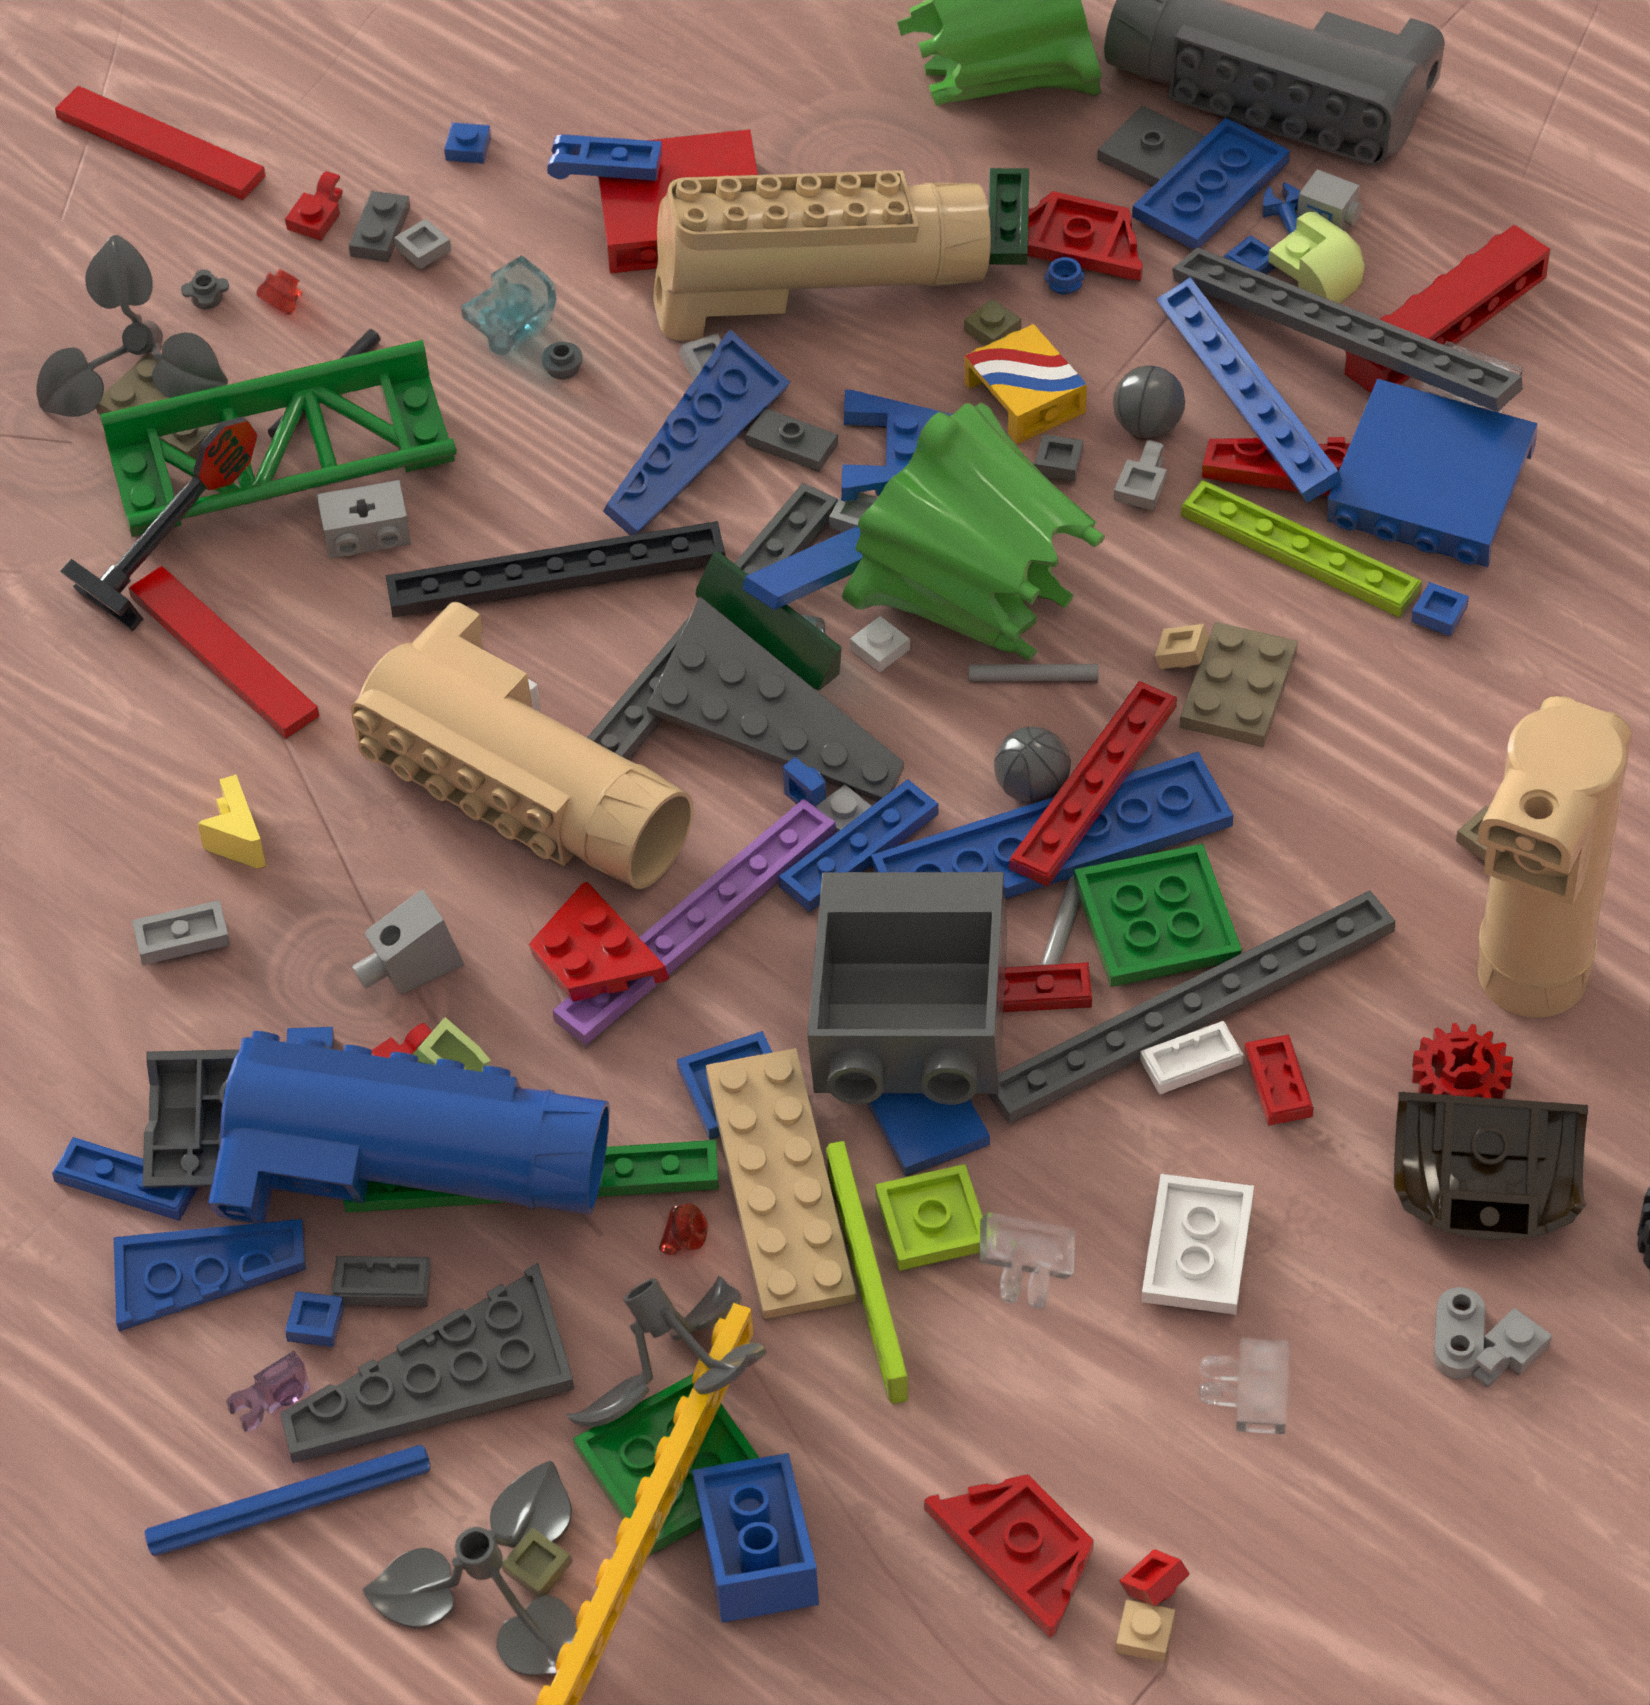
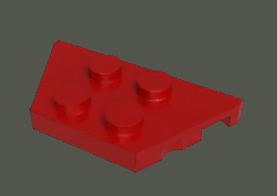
[1028,191,1143,281]
[529,881,670,1002]
[924,1474,1094,1638]

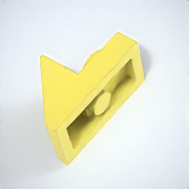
[198,775,266,869]

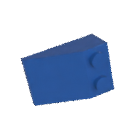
[692,1453,819,1623]

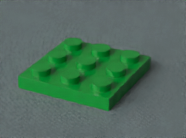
[1074,843,1242,987]
[573,1373,760,1556]

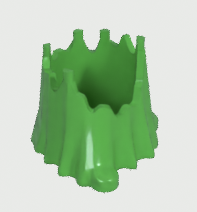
[897,0,1102,106]
[842,403,1105,661]

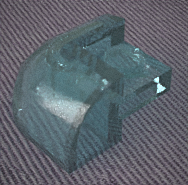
[461,255,557,355]

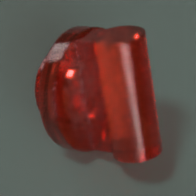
[256,268,304,315]
[659,1203,708,1255]

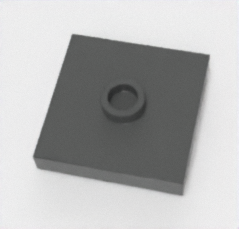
[1097,106,1206,186]

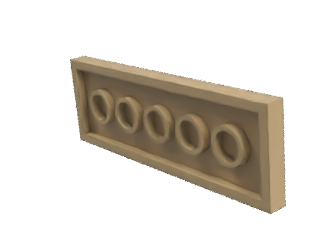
[706,1048,856,1320]

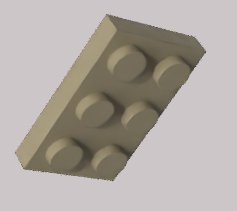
[96,353,218,459]
[1180,622,1298,747]

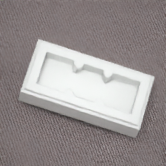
[1140,1021,1243,1095]

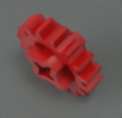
[1412,1023,1513,1099]

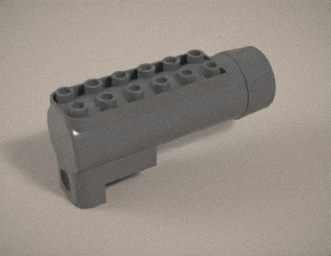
[1104,0,1445,165]

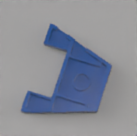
[841,389,953,501]

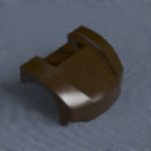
[1394,1092,1588,1240]

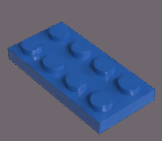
[1132,118,1290,250]

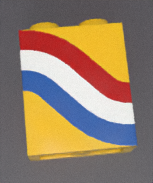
[964,324,1087,445]

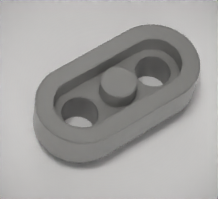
[1434,1287,1485,1379]

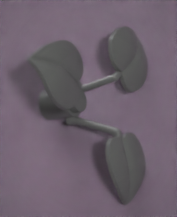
[36,235,228,417]
[567,1276,767,1427]
[363,1461,578,1676]

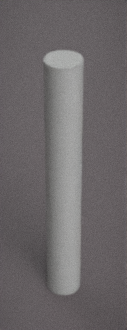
[969,664,1098,682]
[1041,875,1081,976]

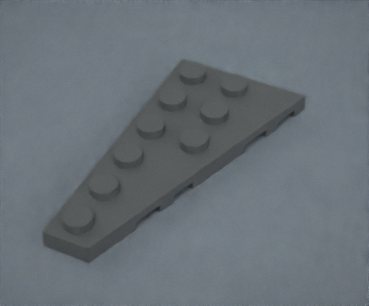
[647,596,904,802]
[280,1263,574,1463]

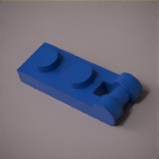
[547,134,663,181]

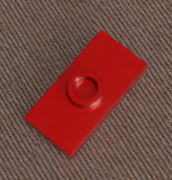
[1244,1034,1314,1126]

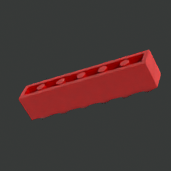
[1344,224,1550,393]

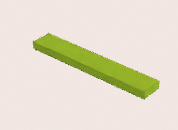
[1181,480,1422,618]
[826,1141,908,1404]

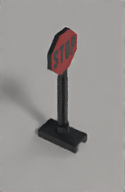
[60,417,258,631]

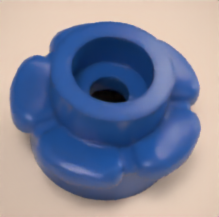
[1045,257,1084,295]

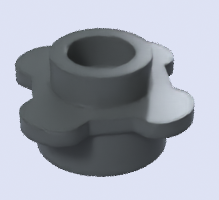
[181,269,229,309]

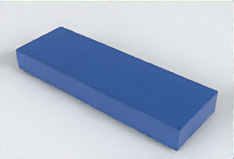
[52,1137,198,1221]

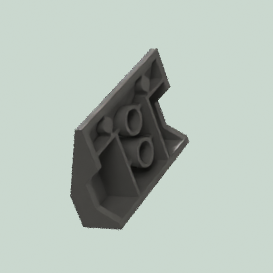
[142,1047,332,1188]

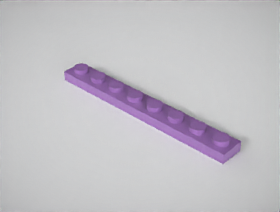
[552,799,836,1046]

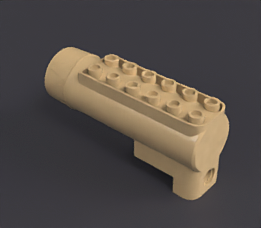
[653,170,991,341]
[350,602,694,889]
[1477,696,1632,1018]

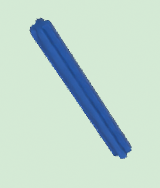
[145,1445,430,1556]

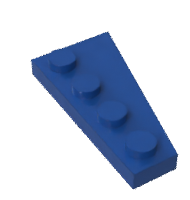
[114,1219,306,1331]

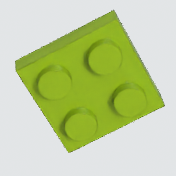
[875,1164,990,1271]

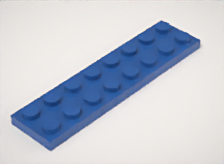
[871,752,1234,899]

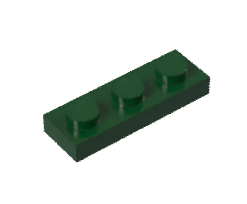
[988,168,1029,265]

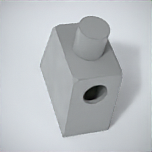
[351,889,464,994]

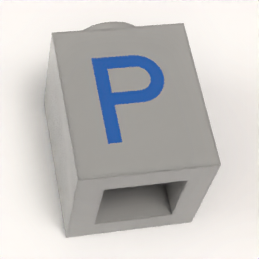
[1297,169,1362,231]

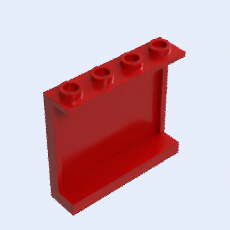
[597,129,758,274]

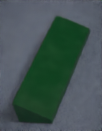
[695,551,842,690]

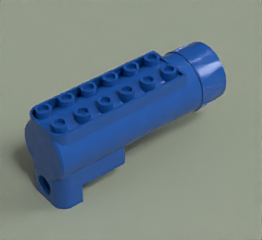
[208,1031,610,1224]

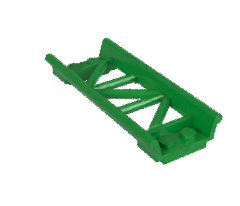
[100,340,457,537]

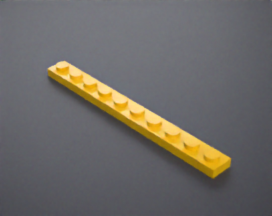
[536,1303,754,1705]

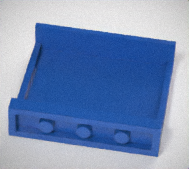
[1328,379,1537,567]

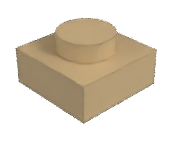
[1155,624,1209,669]
[1116,1600,1175,1663]

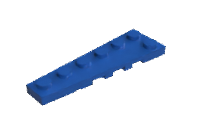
[603,330,791,535]

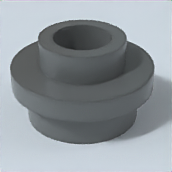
[542,342,583,379]

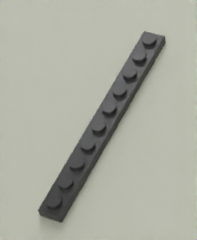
[1172,247,1523,412]
[587,483,838,760]
[987,890,1395,1124]

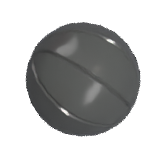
[1113,365,1185,439]
[994,726,1071,803]

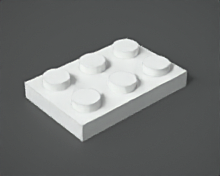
[1141,1174,1254,1315]

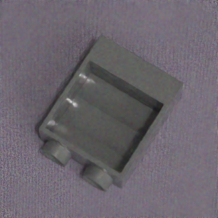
[807,872,1007,1105]

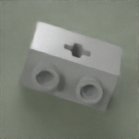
[317,480,411,559]

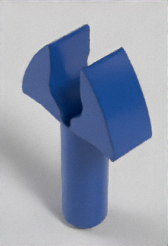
[1262,182,1301,235]

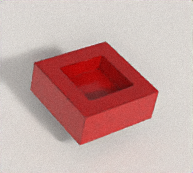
[1119,1549,1190,1607]

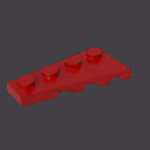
[1201,437,1350,496]

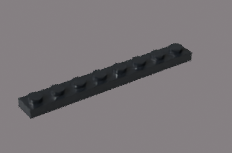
[385,521,725,618]

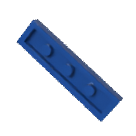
[779,779,939,912]

